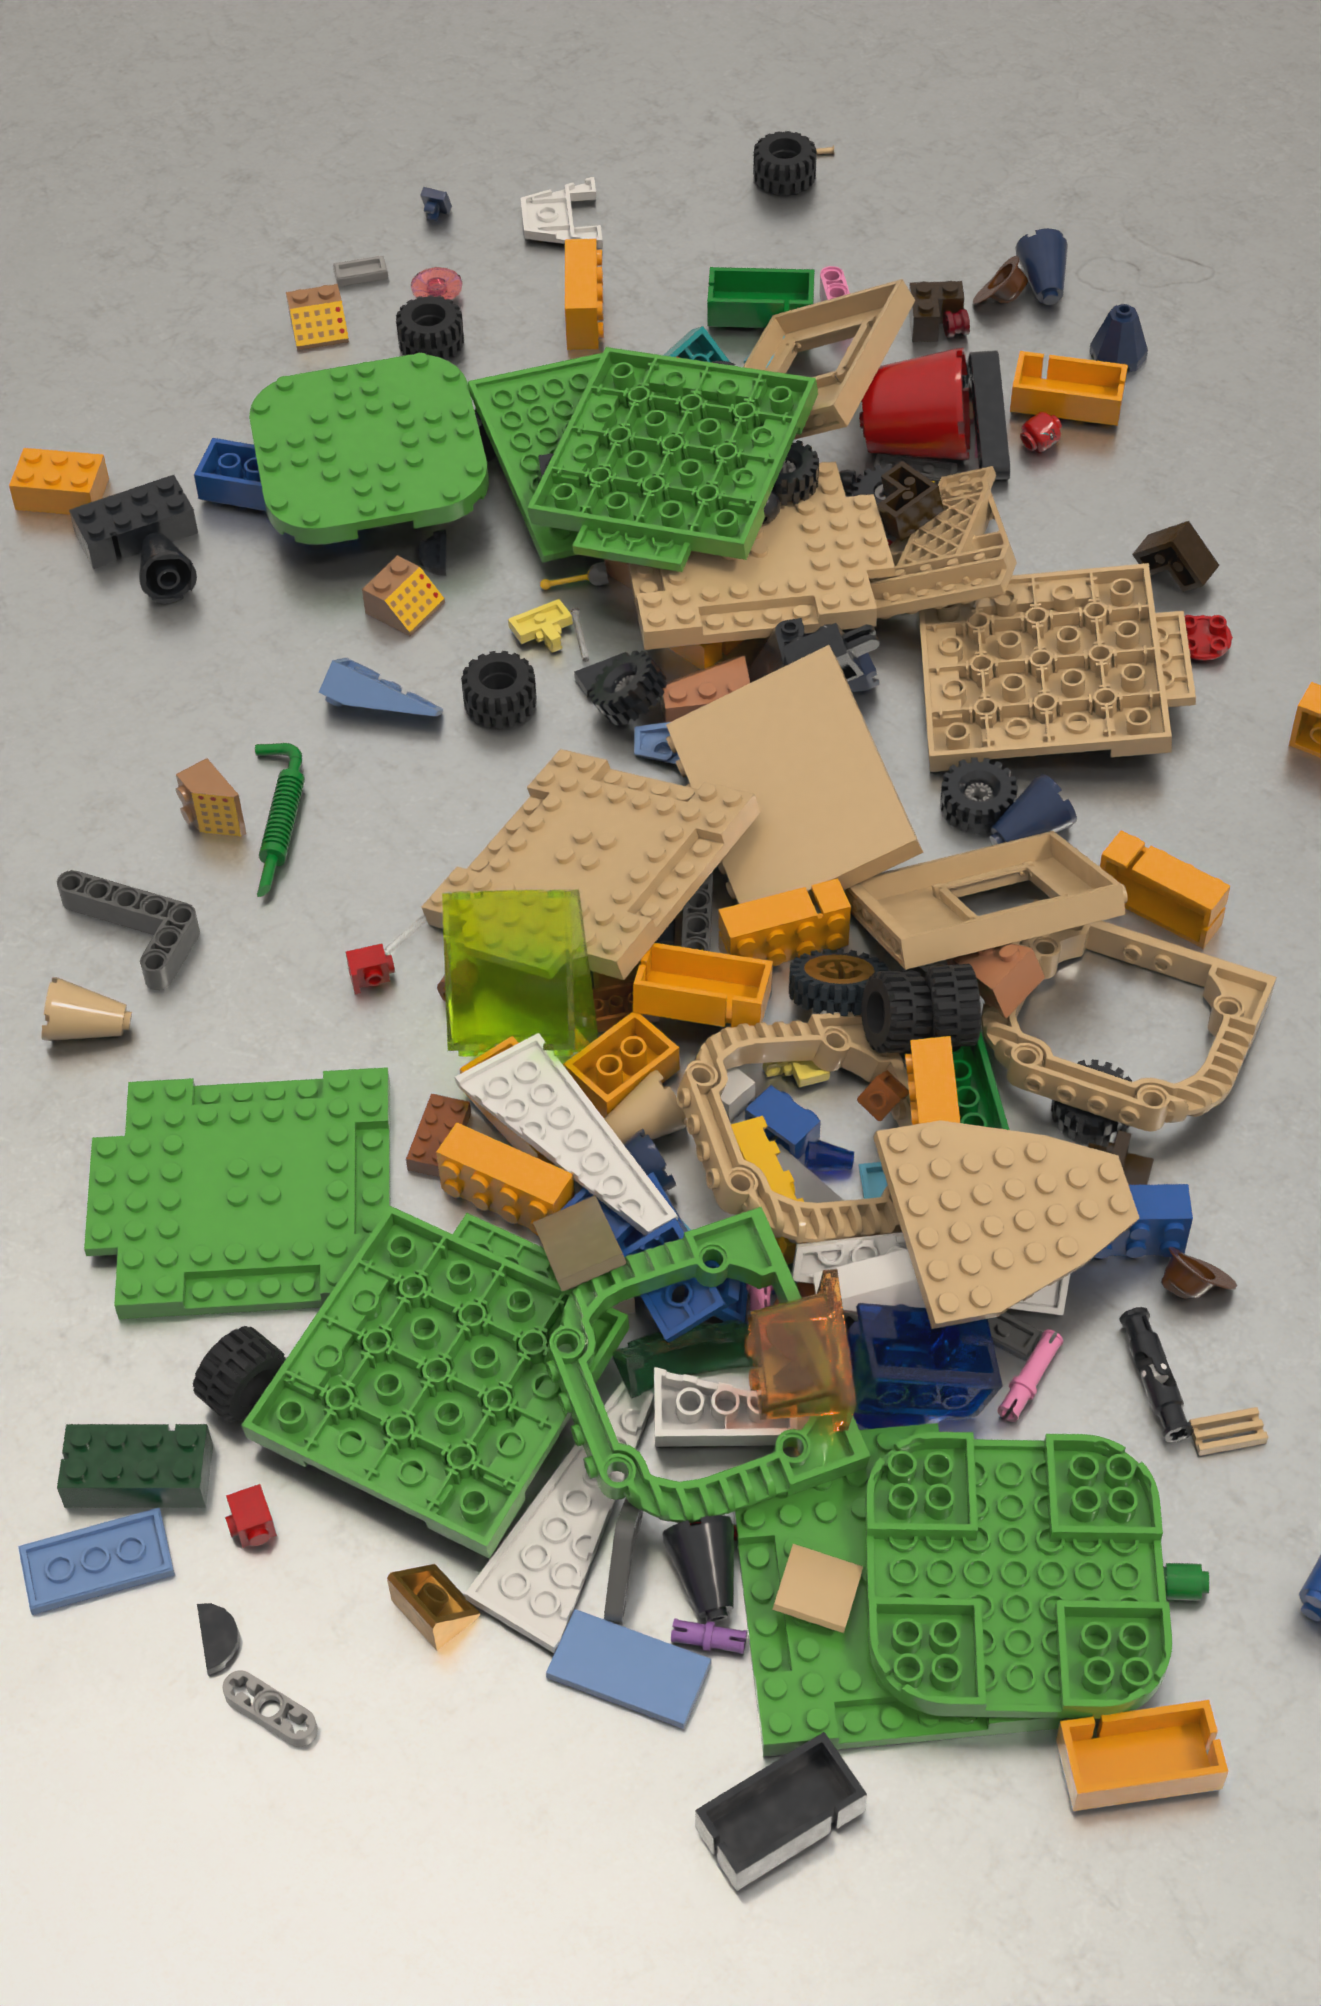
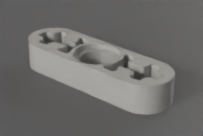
[222,1670,318,1747]

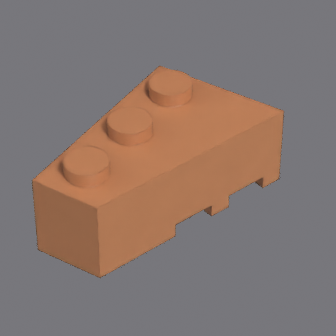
[946,943,1045,1019]

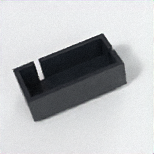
[69,475,198,569]
[695,1732,867,1891]

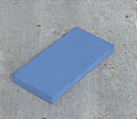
[18,1508,175,1615]
[546,1609,711,1729]

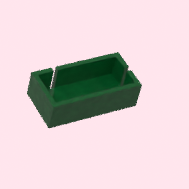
[57,1424,213,1508]

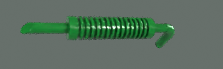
[255,743,305,897]

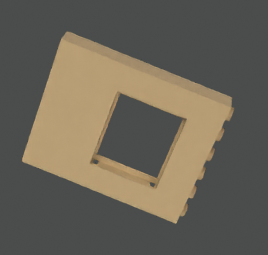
[743,279,915,440]
[845,831,1128,970]

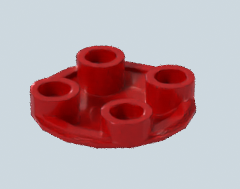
[1184,615,1233,661]

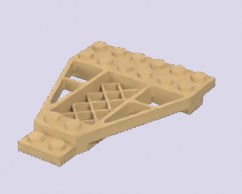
[869,466,1017,619]

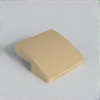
[772,1544,863,1633]

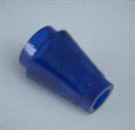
[804,1139,854,1172]

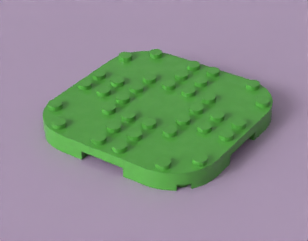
[249,353,489,545]
[865,1432,1172,1719]

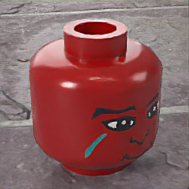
[1020,412,1062,453]

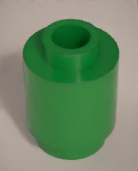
[1163,1563,1209,1601]

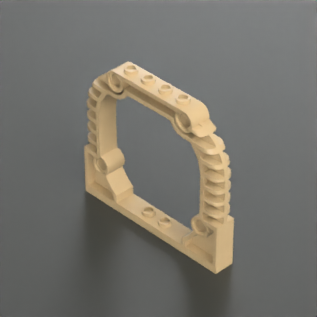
[981,899,1277,1132]
[677,1012,912,1244]

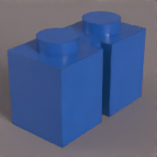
[745,1085,821,1159]

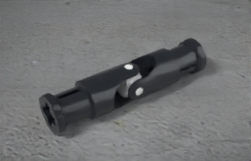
[1119,1307,1194,1443]

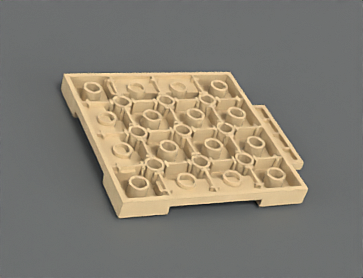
[627,462,895,650]
[919,563,1196,772]
[421,749,760,980]

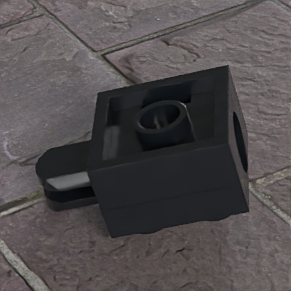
[782,623,880,682]

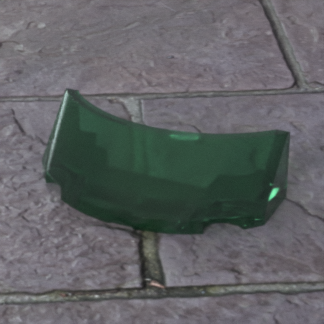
[613,1320,758,1399]

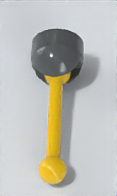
[540,562,609,590]

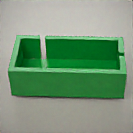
[707,267,815,328]

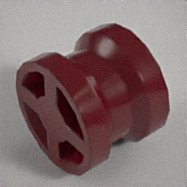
[943,309,970,338]

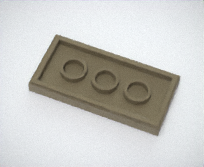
[533,1195,627,1291]

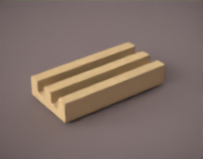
[1189,1407,1268,1456]

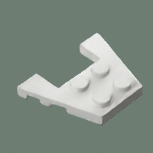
[520,177,603,248]

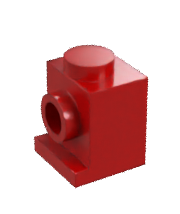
[345,943,395,994]

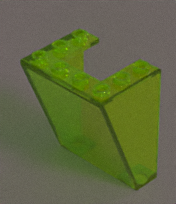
[442,889,598,1057]

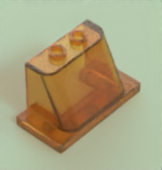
[745,1269,856,1432]

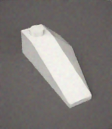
[813,1249,931,1327]

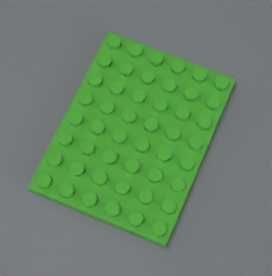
[468,353,603,563]

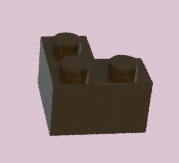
[909,281,964,342]
[877,461,944,542]
[1132,521,1220,592]

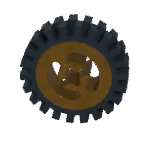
[789,949,889,1016]

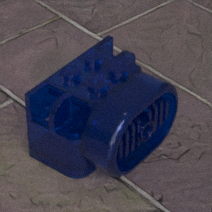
[836,1303,1003,1429]

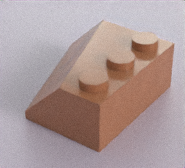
[660,655,750,723]

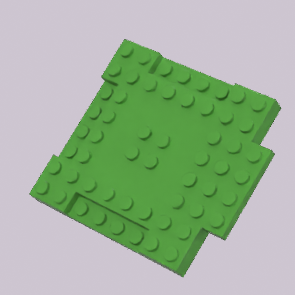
[527,347,818,572]
[84,1067,391,1319]
[242,1206,630,1559]
[733,1423,1064,1757]

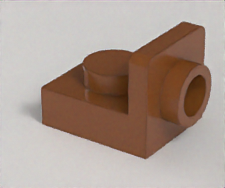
[857,1070,909,1121]

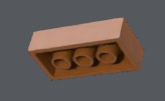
[573,982,660,1036]
[406,1093,471,1177]

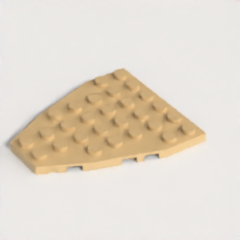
[873,1120,1140,1329]

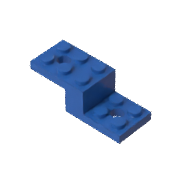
[619,1172,728,1343]

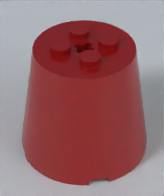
[859,348,971,461]

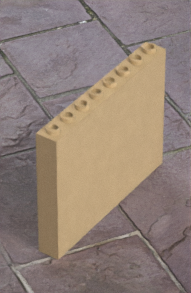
[666,645,924,905]

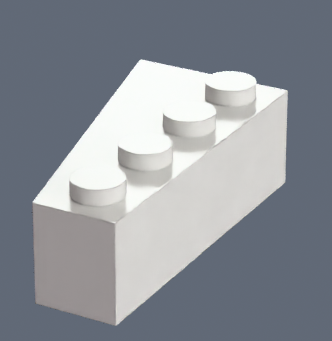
[654,1367,798,1447]

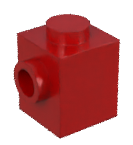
[225,1484,277,1548]

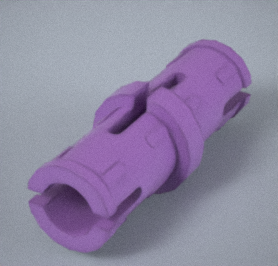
[671,1618,747,1654]

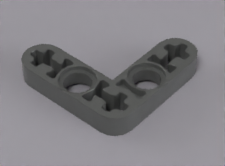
[604,1498,643,1623]

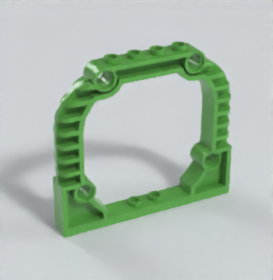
[546,1207,871,1524]

